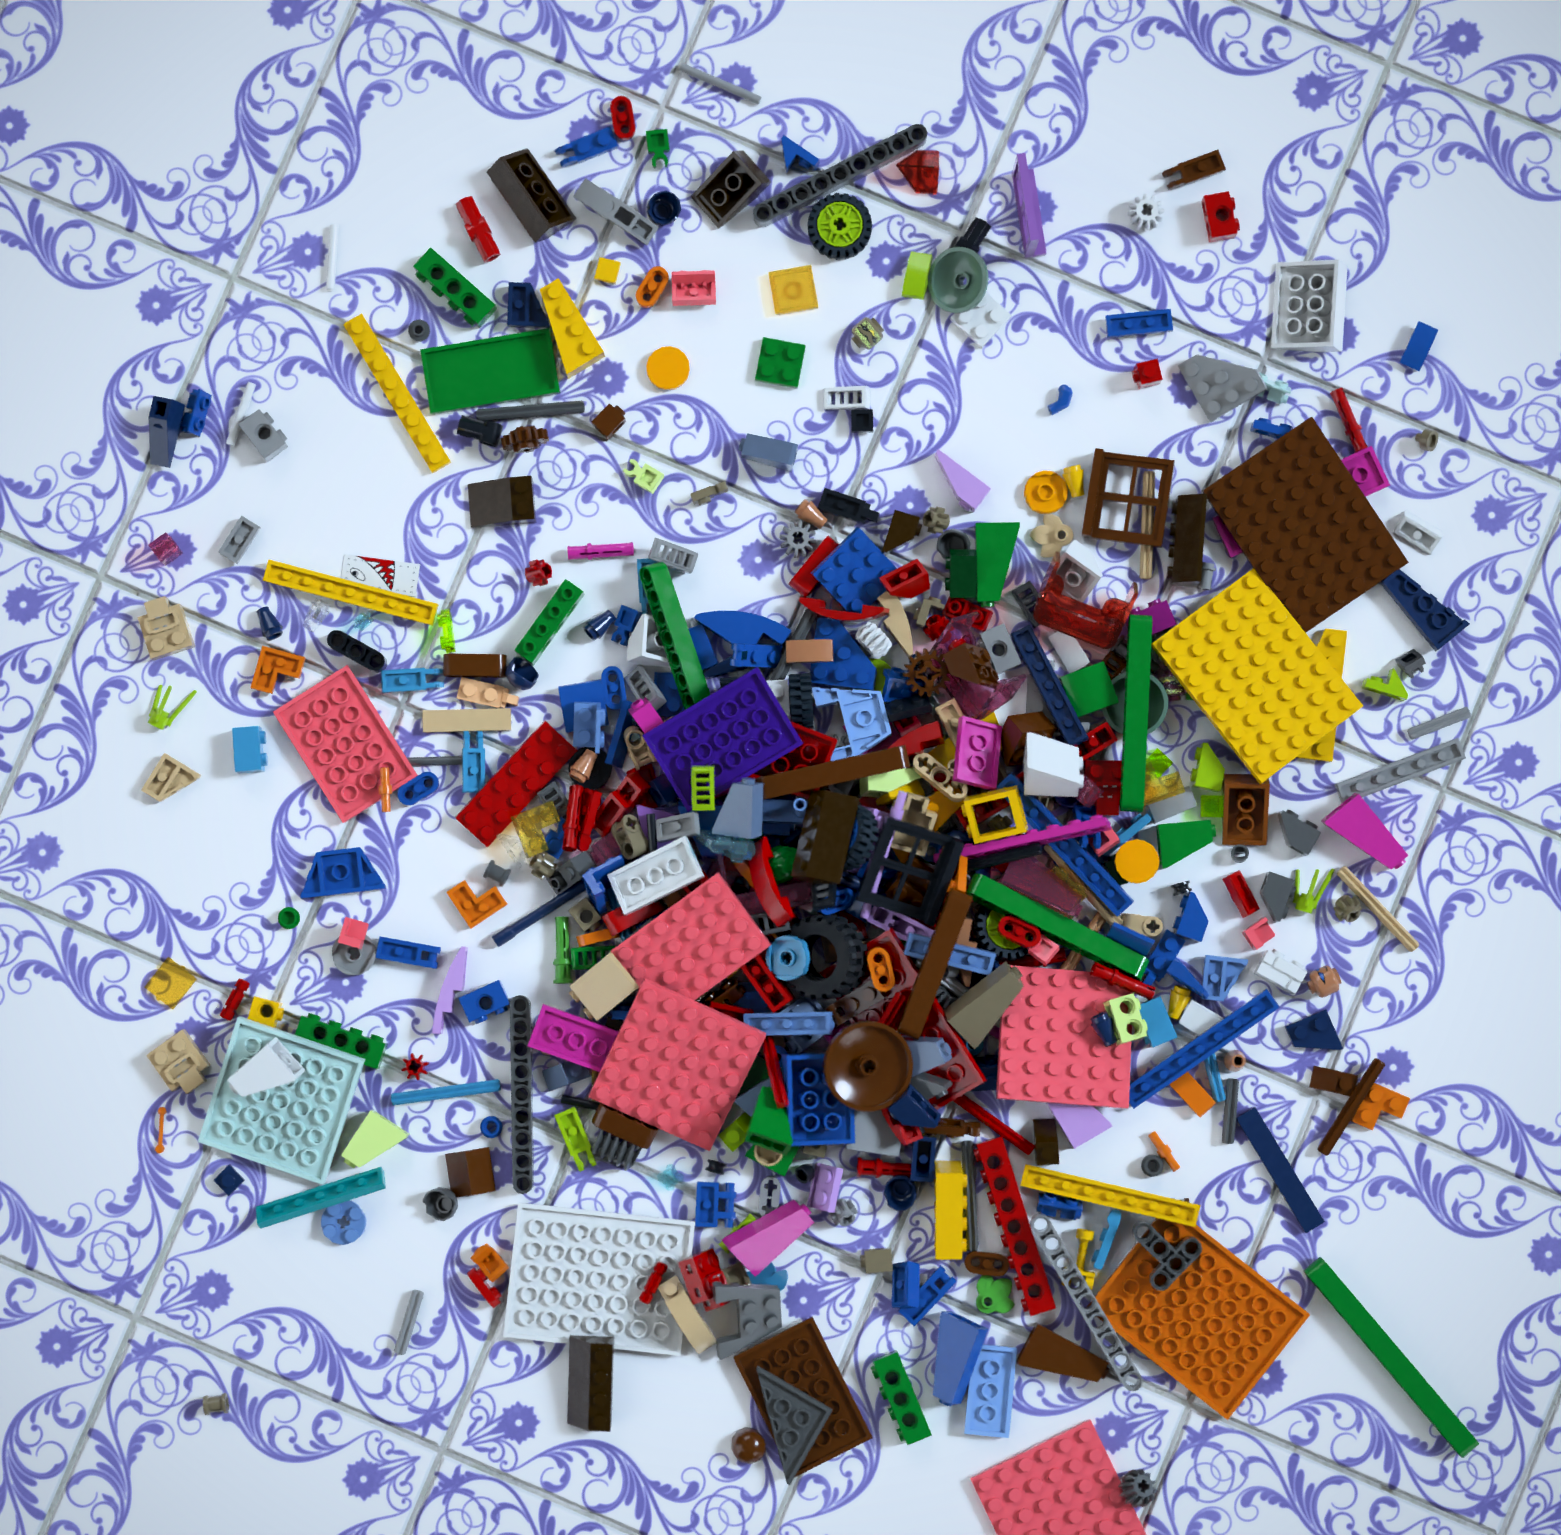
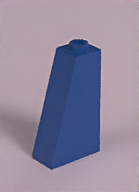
[933,1311,988,1406]

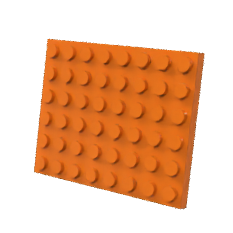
[1086,1218,1310,1420]

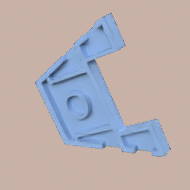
[812,687,892,761]

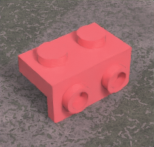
[671,270,716,306]

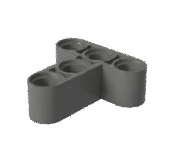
[1132,1221,1202,1291]

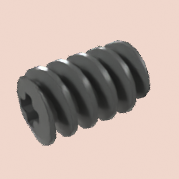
[592,1129,642,1171]

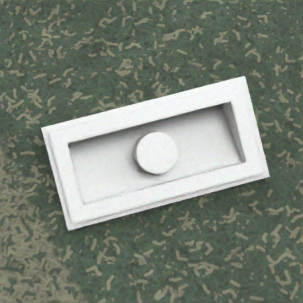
[1393,510,1444,555]
[1048,625,1090,673]
[1179,1000,1223,1035]

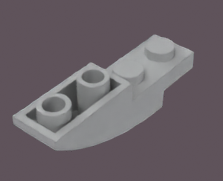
[573,178,659,246]

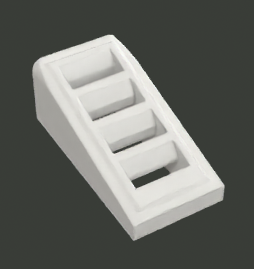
[824,386,870,410]

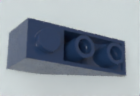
[148,396,186,468]

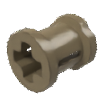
[203,1393,229,1415]

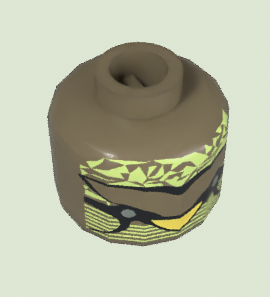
[851,317,884,350]

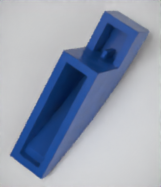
[694,610,792,646]

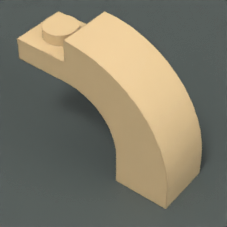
[658,1275,716,1354]

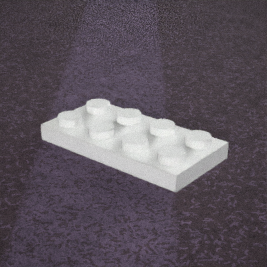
[607,836,705,915]

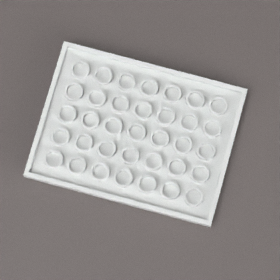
[503,1202,695,1356]

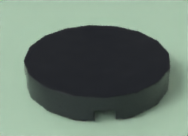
[568,747,612,790]

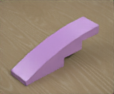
[432,946,468,1034]

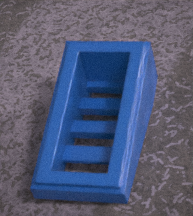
[1166,958,1209,999]

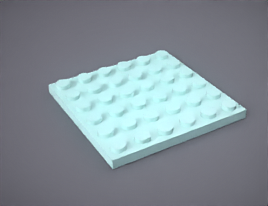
[198,1016,366,1185]

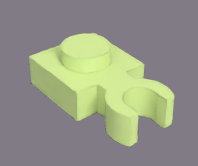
[623,459,665,494]

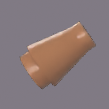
[795,499,828,529]
[569,749,598,783]
[1224,1050,1246,1072]

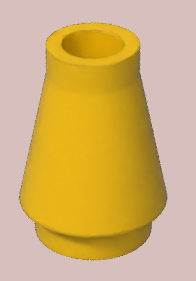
[1062,464,1085,498]
[1168,985,1192,1020]

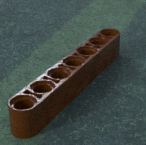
[755,745,910,800]
[897,889,972,1040]

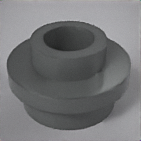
[408,319,430,342]
[1141,1154,1163,1177]

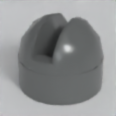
[1231,844,1249,863]

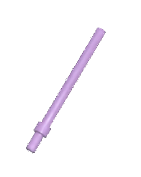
[860,790,907,919]

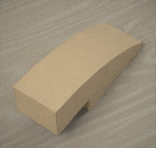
[877,591,913,657]

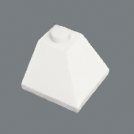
[1045,539,1103,606]
[627,614,670,666]

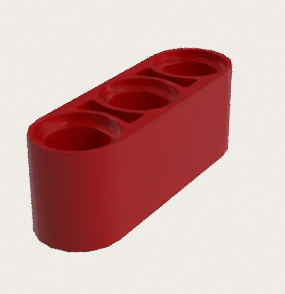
[788,535,839,598]
[602,899,667,936]

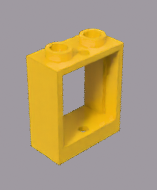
[961,785,1028,844]

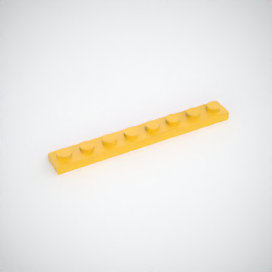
[343,313,451,473]
[263,559,439,626]
[1020,1164,1200,1227]

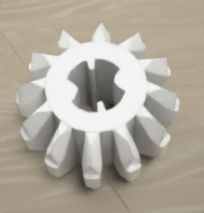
[1127,193,1165,231]
[855,622,892,659]

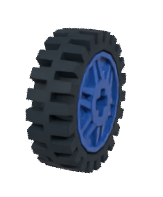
[843,805,878,871]

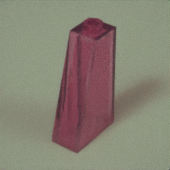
[1000,856,1083,920]

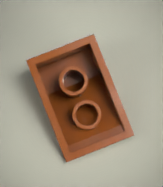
[1222,774,1270,845]

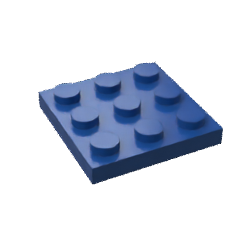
[811,527,897,614]

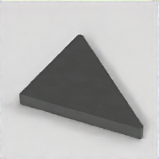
[756,1366,833,1485]

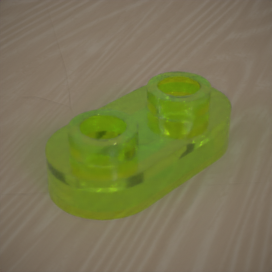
[437,609,456,653]

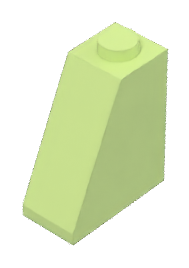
[341,1110,410,1168]

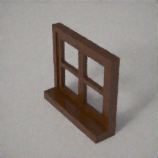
[1082,448,1175,548]

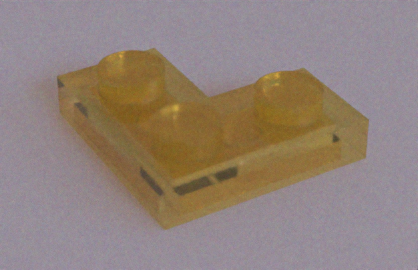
[1144,758,1185,807]
[511,800,560,858]

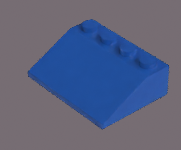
[781,1053,855,1146]

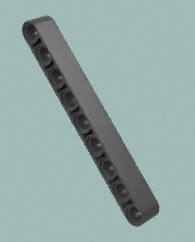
[753,124,928,227]
[510,995,534,1194]

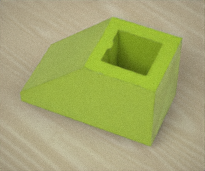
[1190,743,1225,792]

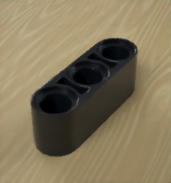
[327,630,387,673]

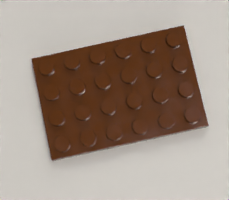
[733,1316,873,1478]

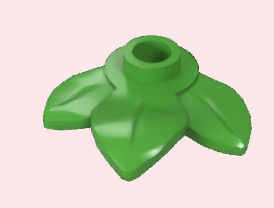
[976,1275,1015,1314]

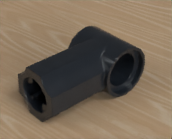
[955,217,991,253]
[457,415,503,447]

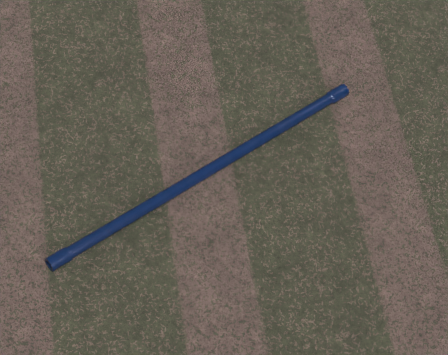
[492,794,728,947]

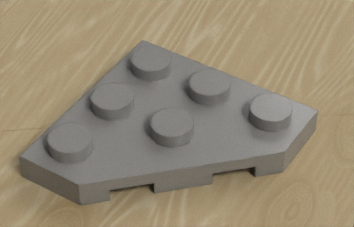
[1178,354,1268,422]

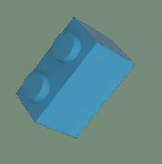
[232,726,268,773]
[1139,996,1178,1048]

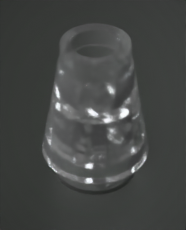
[303,598,331,632]

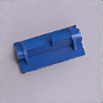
[180,389,212,437]
[1036,1192,1083,1220]

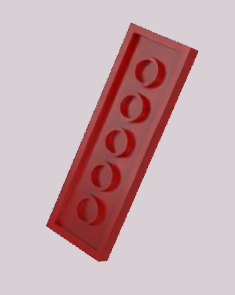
[455,720,578,848]

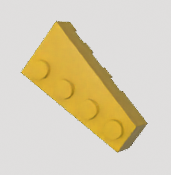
[540,278,605,379]
[934,1160,967,1260]

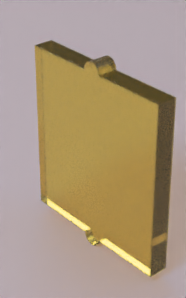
[144,957,197,1010]

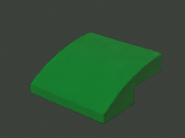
[1060,661,1119,718]

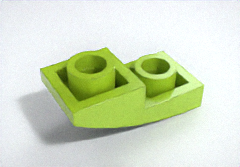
[902,251,933,300]

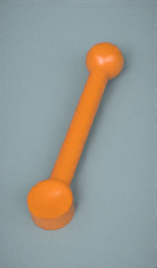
[155,1107,166,1153]

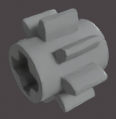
[828,1199,858,1226]

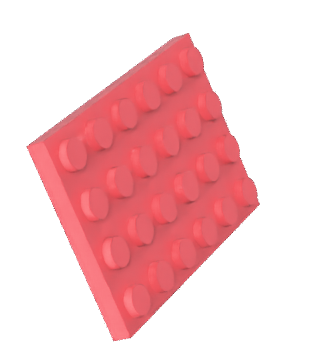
[273,665,418,823]
[611,872,771,1000]

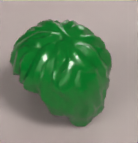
[768,845,797,885]

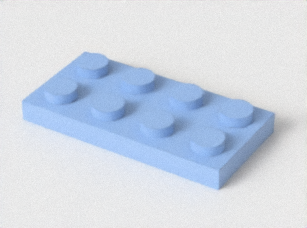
[964,1344,1017,1438]

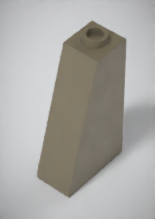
[944,962,1024,1049]

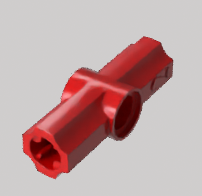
[455,196,501,263]

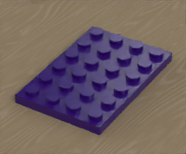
[642,667,803,812]

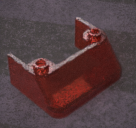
[1034,551,1138,649]

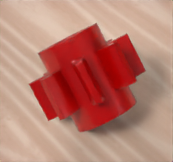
[525,559,552,586]
[923,615,952,642]
[401,1053,429,1080]

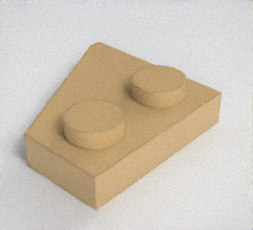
[141,753,202,802]

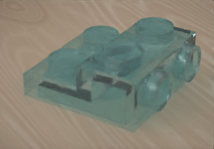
[696,830,755,863]

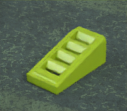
[691,765,715,811]

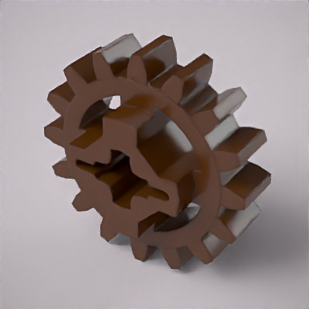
[500,425,549,454]
[903,648,951,697]

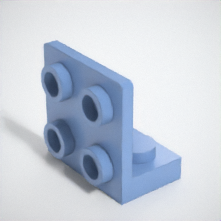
[573,702,605,754]

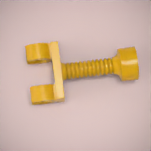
[1061,1228,1095,1290]

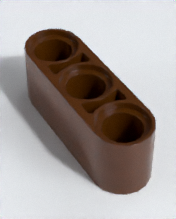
[443,653,507,678]
[591,1103,659,1149]

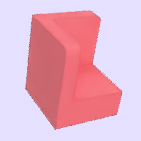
[1088,828,1120,857]
[338,917,369,949]
[1241,917,1275,950]

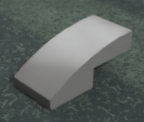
[1146,786,1198,824]

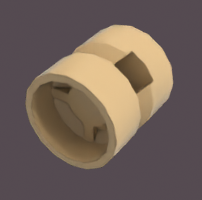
[754,1145,783,1166]

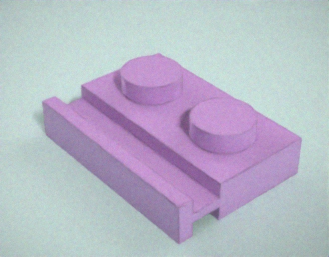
[807,1162,843,1213]

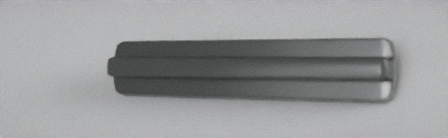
[1222,1078,1239,1144]

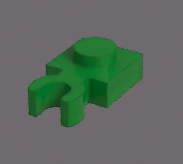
[646,129,670,169]

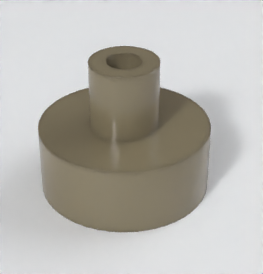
[1415,428,1439,452]

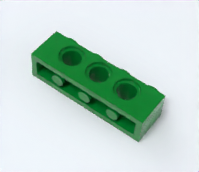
[413,247,497,328]
[514,579,585,665]
[295,1013,388,1069]
[870,1350,932,1446]

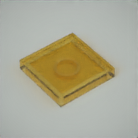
[768,265,819,316]

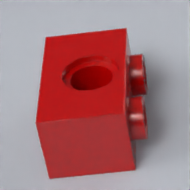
[1201,191,1240,243]

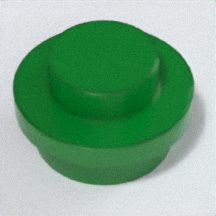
[278,907,300,929]

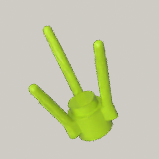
[148,685,197,730]
[1292,868,1335,914]

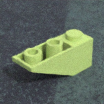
[859,766,922,798]

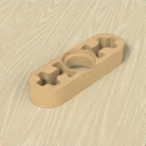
[913,753,967,802]

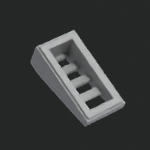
[648,537,699,574]
[624,665,667,711]

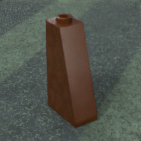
[1016,1322,1110,1383]

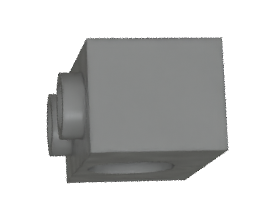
[238,409,288,462]
[977,623,1022,675]

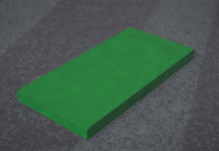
[420,328,560,415]

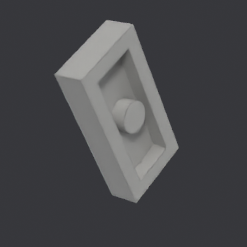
[218,515,261,565]
[656,812,700,843]

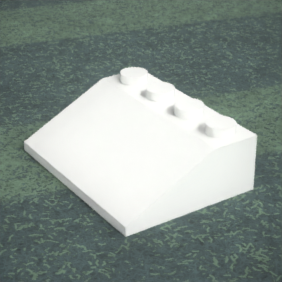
[1271,260,1348,352]

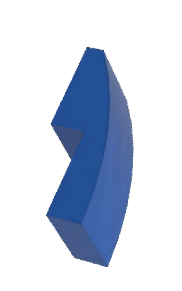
[1399,320,1438,371]

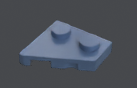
[1200,955,1248,1001]

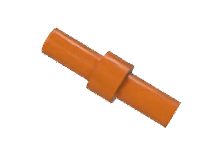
[379,767,392,812]
[1148,1131,1181,1172]

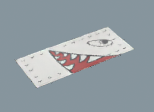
[341,554,420,597]

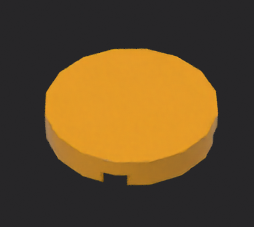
[646,346,690,390]
[1024,470,1068,514]
[1114,839,1159,884]

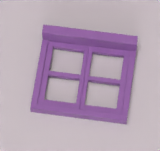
[1011,153,1047,258]

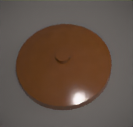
[823,1021,913,1112]

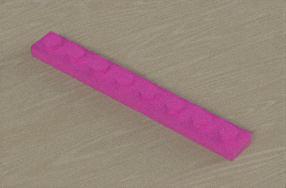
[933,815,1111,864]

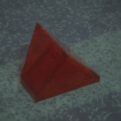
[896,150,939,195]

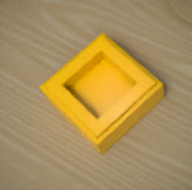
[594,257,621,284]

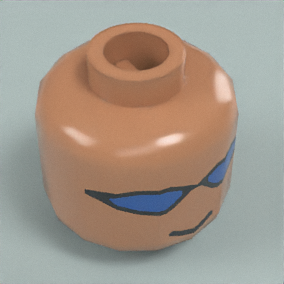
[1307,965,1342,998]

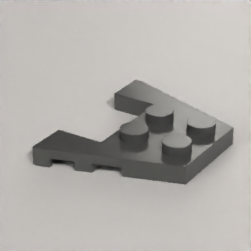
[712,1282,782,1360]

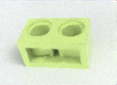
[1103,993,1148,1045]

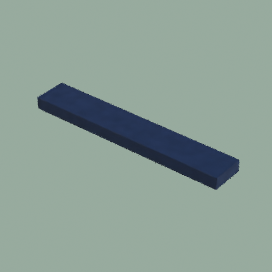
[1010,625,1089,746]
[1236,1107,1325,1233]

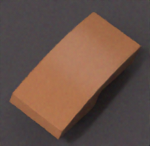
[786,639,833,664]

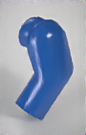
[1047,384,1073,415]

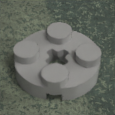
[332,935,377,975]

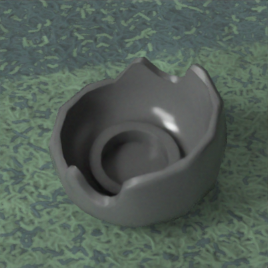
[936,528,971,559]
[422,1187,458,1221]

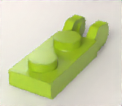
[554,1107,597,1172]

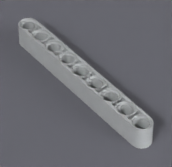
[1030,1213,1143,1392]

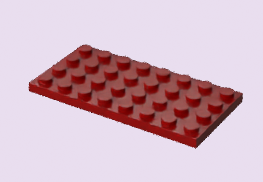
[820,928,986,1110]

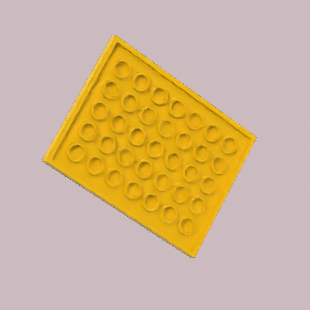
[1151,568,1363,785]

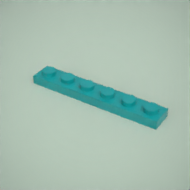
[256,1167,386,1229]

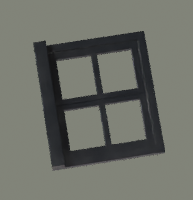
[855,815,965,927]

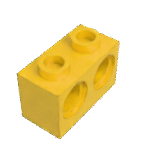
[248,996,284,1028]

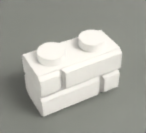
[1253,949,1307,995]

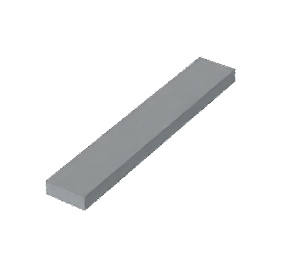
[1334,738,1466,803]

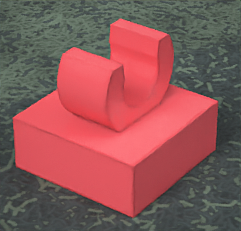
[1028,934,1059,966]

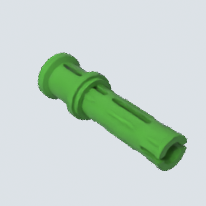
[553,917,573,984]

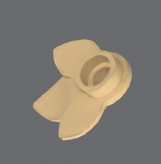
[1030,514,1074,558]

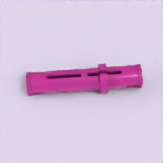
[567,542,634,561]

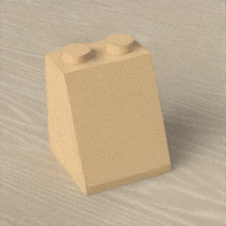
[569,952,639,1021]

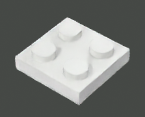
[950,292,1012,348]

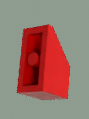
[879,558,930,599]

